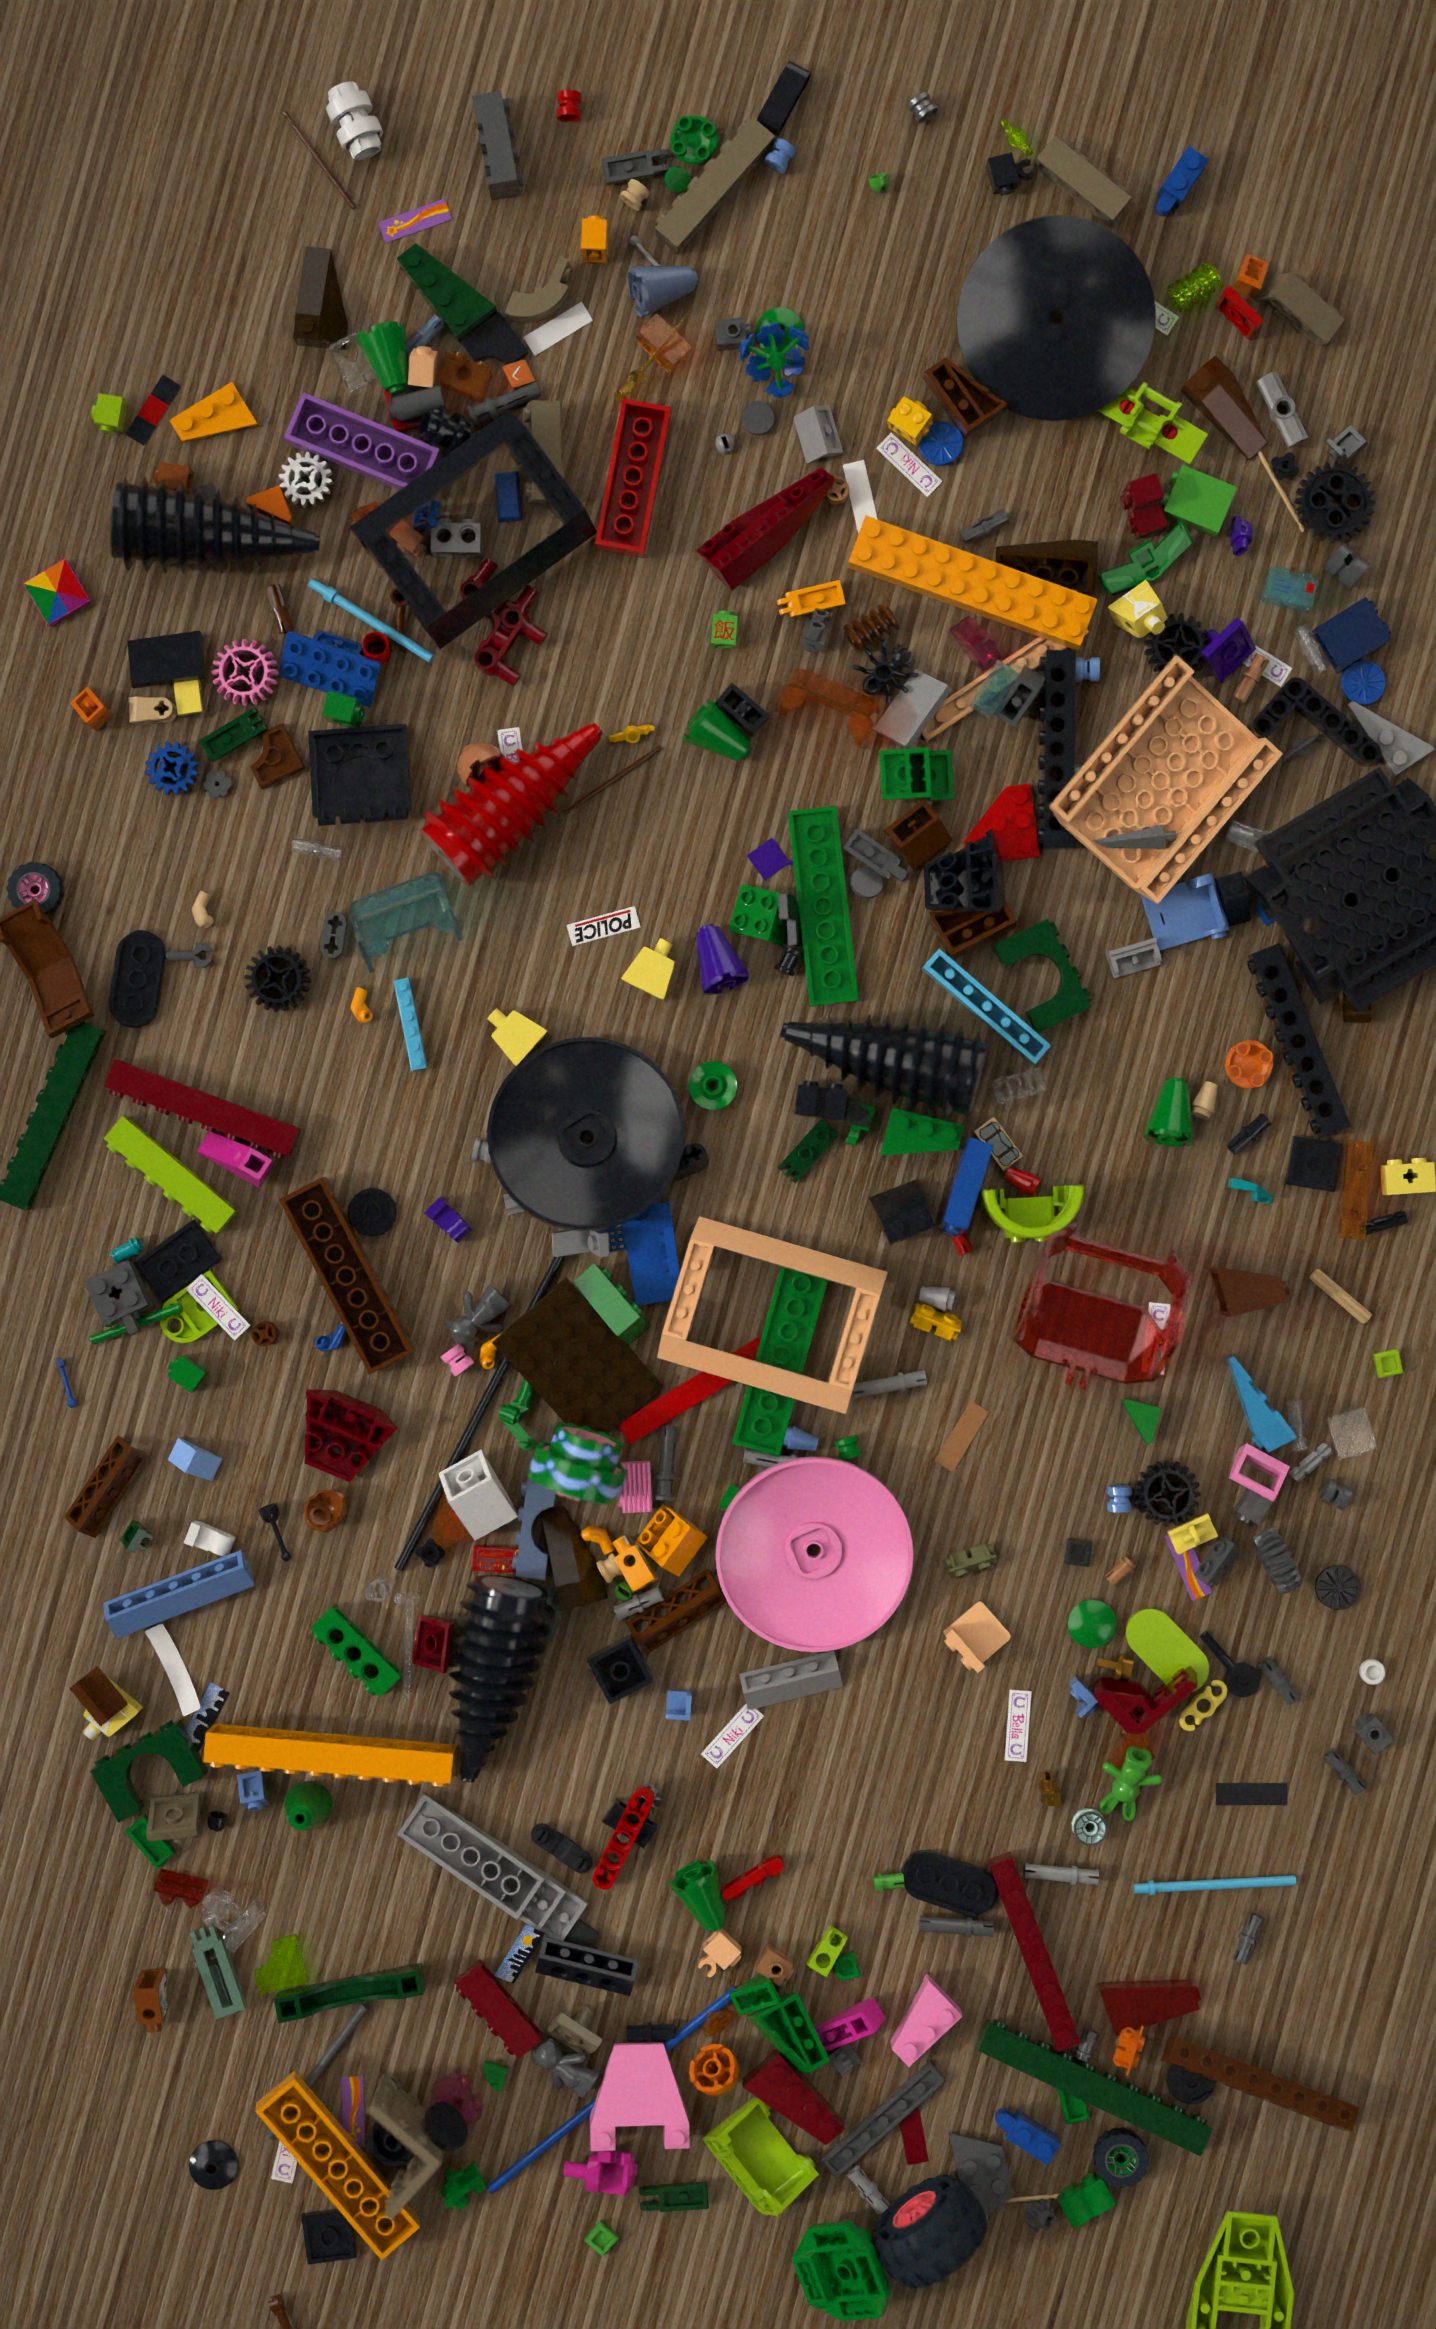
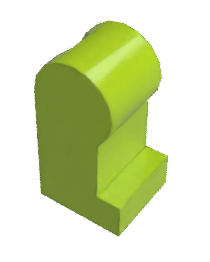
[806,1925,848,1978]

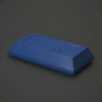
[494,471,523,523]

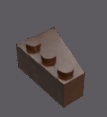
[923,357,1008,439]

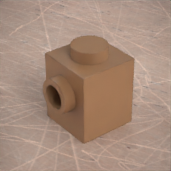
[755,1943,794,1986]

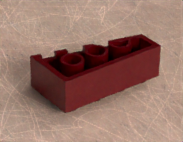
[742,2049,845,2145]

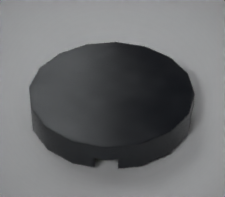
[348,1188,397,1237]
[1166,2065,1215,2105]
[424,2102,468,2152]

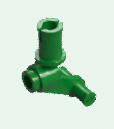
[498,1380,536,1451]

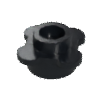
[1271,452,1299,481]
[416,1538,445,1567]

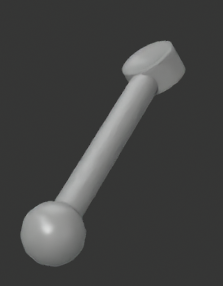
[629,236,660,266]

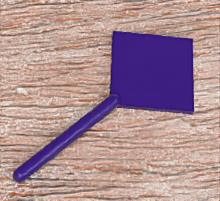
[747,838,793,880]

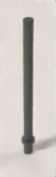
[266,2003,369,2140]

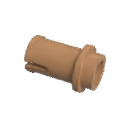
[1105,1556,1136,1587]

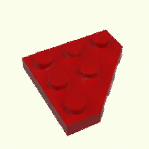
[963,784,1039,862]

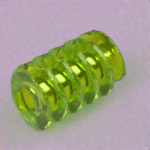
[1167,262,1224,313]

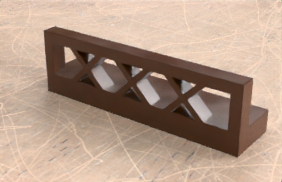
[64,1435,149,1538]
[626,1569,727,1654]

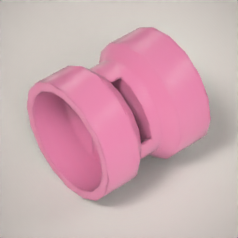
[440,1343,474,1376]

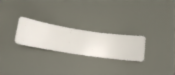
[145,1624,201,1716]

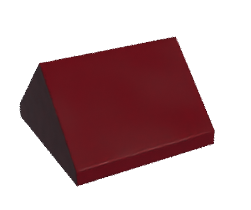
[412,1615,456,1673]

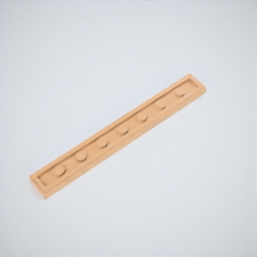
[921,629,1089,742]

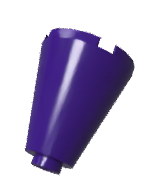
[696,924,749,995]

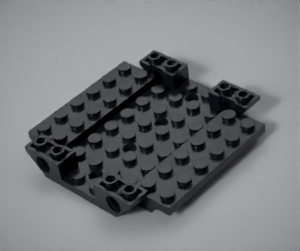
[1244,767,1436,1012]

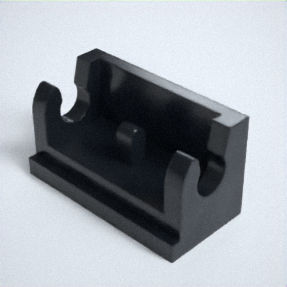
[601,1798,657,1849]

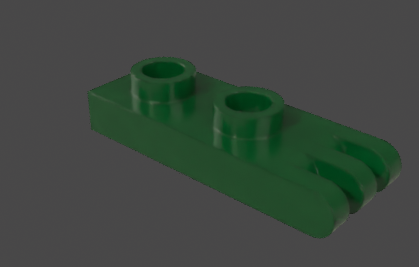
[199,707,269,763]
[777,1118,839,1184]

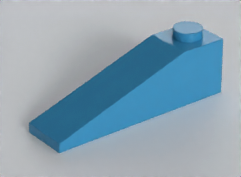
[1225,1354,1297,1452]

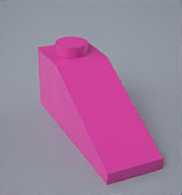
[814,1997,886,2052]

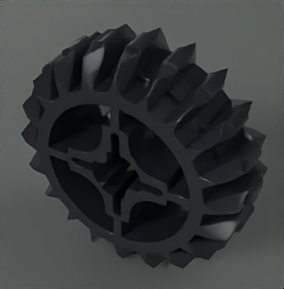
[1144,613,1210,676]
[244,945,312,1012]
[1133,1460,1201,1527]

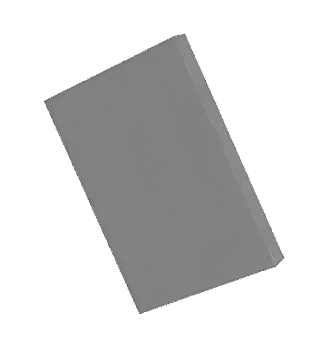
[874,669,952,749]

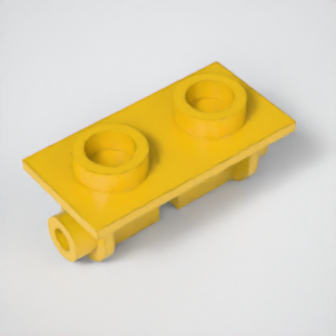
[910,1303,962,1341]

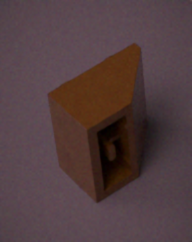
[884,799,952,871]

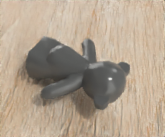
[445,1284,511,1348]
[532,2039,599,2097]

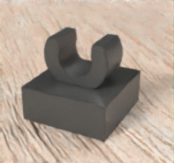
[828,2043,862,2076]

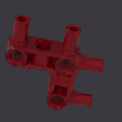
[460,558,548,687]

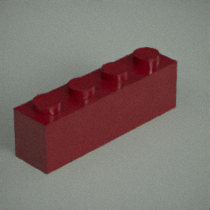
[456,1959,543,2059]

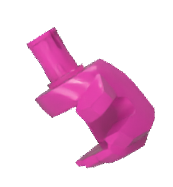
[563,2151,638,2196]

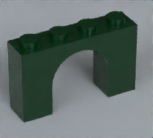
[993,919,1092,1033]
[90,1720,209,1823]

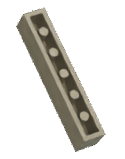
[655,117,775,254]

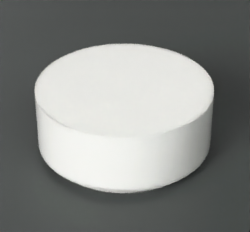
[1359,1659,1385,1685]

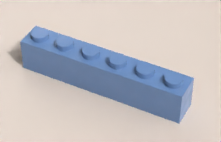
[103,1550,255,1639]

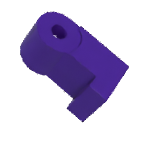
[425,1197,472,1243]

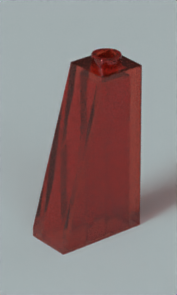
[1097,1979,1201,2037]

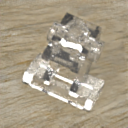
[200,1885,266,1953]

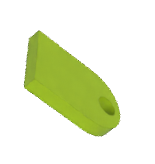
[160,1270,239,1343]

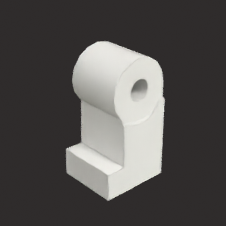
[184,1520,235,1557]

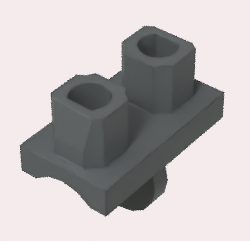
[799,608,832,653]

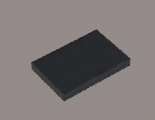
[127,631,206,689]
[134,1219,223,1302]

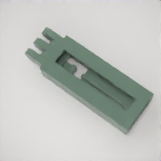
[190,1923,247,2019]

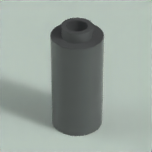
[388,385,446,422]

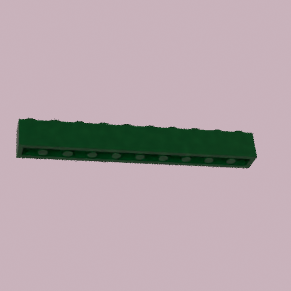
[975,2019,1213,2156]

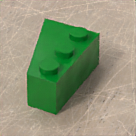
[879,1108,964,1156]
[572,1263,651,1345]

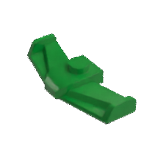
[1096,521,1194,595]

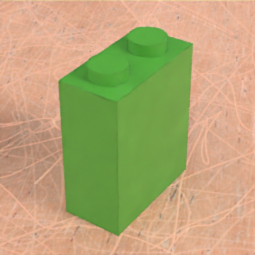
[1161,465,1237,538]

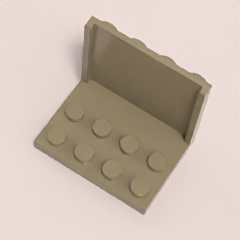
[367,2073,445,2220]

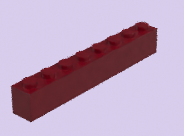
[104,1059,302,1159]
[988,1852,1081,2051]

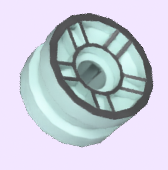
[1071,1808,1108,1846]

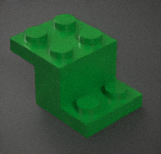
[879,747,954,803]

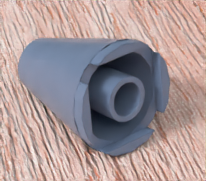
[627,266,698,317]

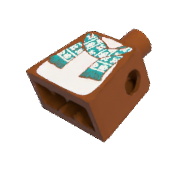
[133,1968,168,2033]

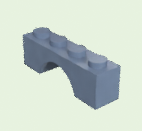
[512,1477,556,1580]

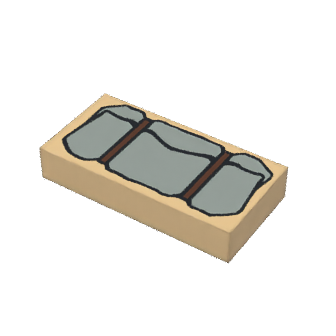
[973,1117,1023,1171]

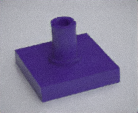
[1201,617,1256,683]

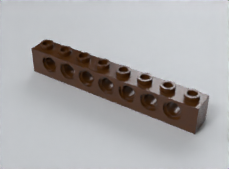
[1161,2037,1359,2131]

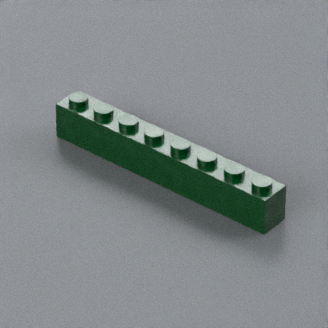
[0,1021,107,1211]

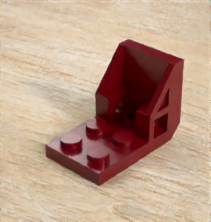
[1094,1666,1197,1735]

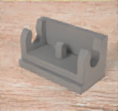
[1106,938,1162,979]

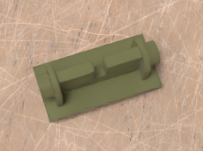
[945,1543,997,1579]

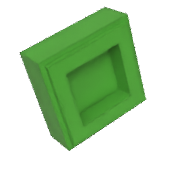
[584,2220,619,2257]

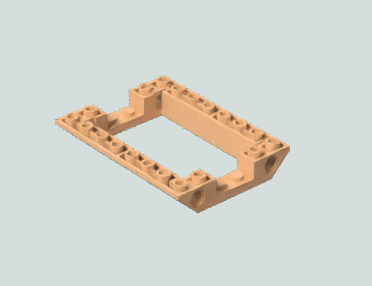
[657,1216,888,1414]

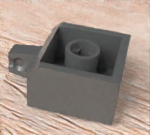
[84,1260,153,1336]

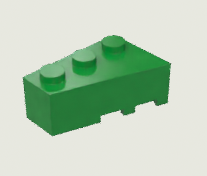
[746,1993,830,2073]

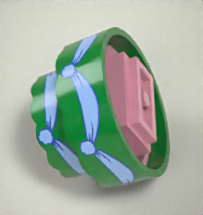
[527,1422,628,1505]

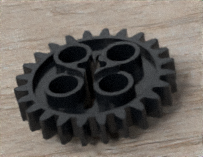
[1294,461,1376,543]

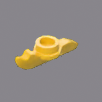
[608,724,655,743]

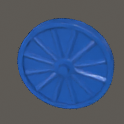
[919,421,963,466]
[1341,660,1386,705]

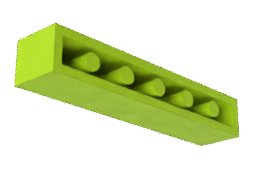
[103,1116,239,1234]

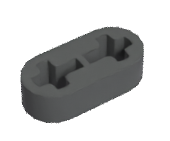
[321,912,348,959]

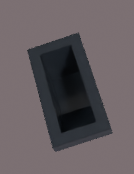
[1215,871,1251,927]

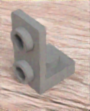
[552,1230,609,1258]

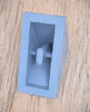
[168,1438,223,1481]

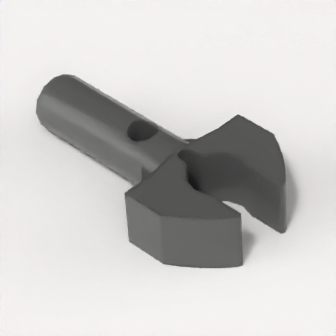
[166,943,213,968]

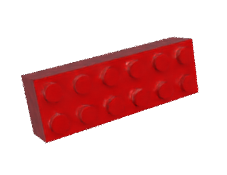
[595,398,672,558]

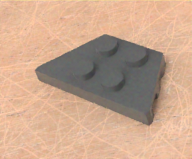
[949,2132,1013,2218]

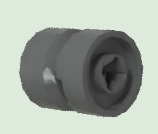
[1323,542,1370,589]

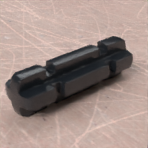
[1359,1211,1408,1235]

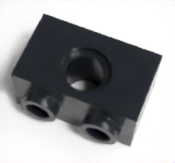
[716,683,769,737]

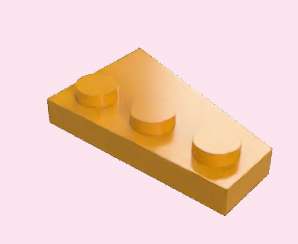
[169,382,259,443]

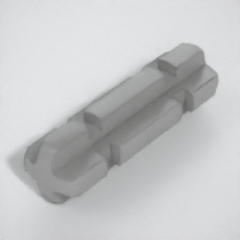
[1289,1443,1333,1482]

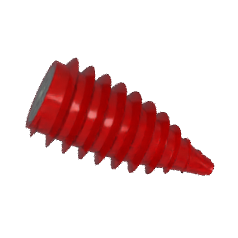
[420,723,603,887]

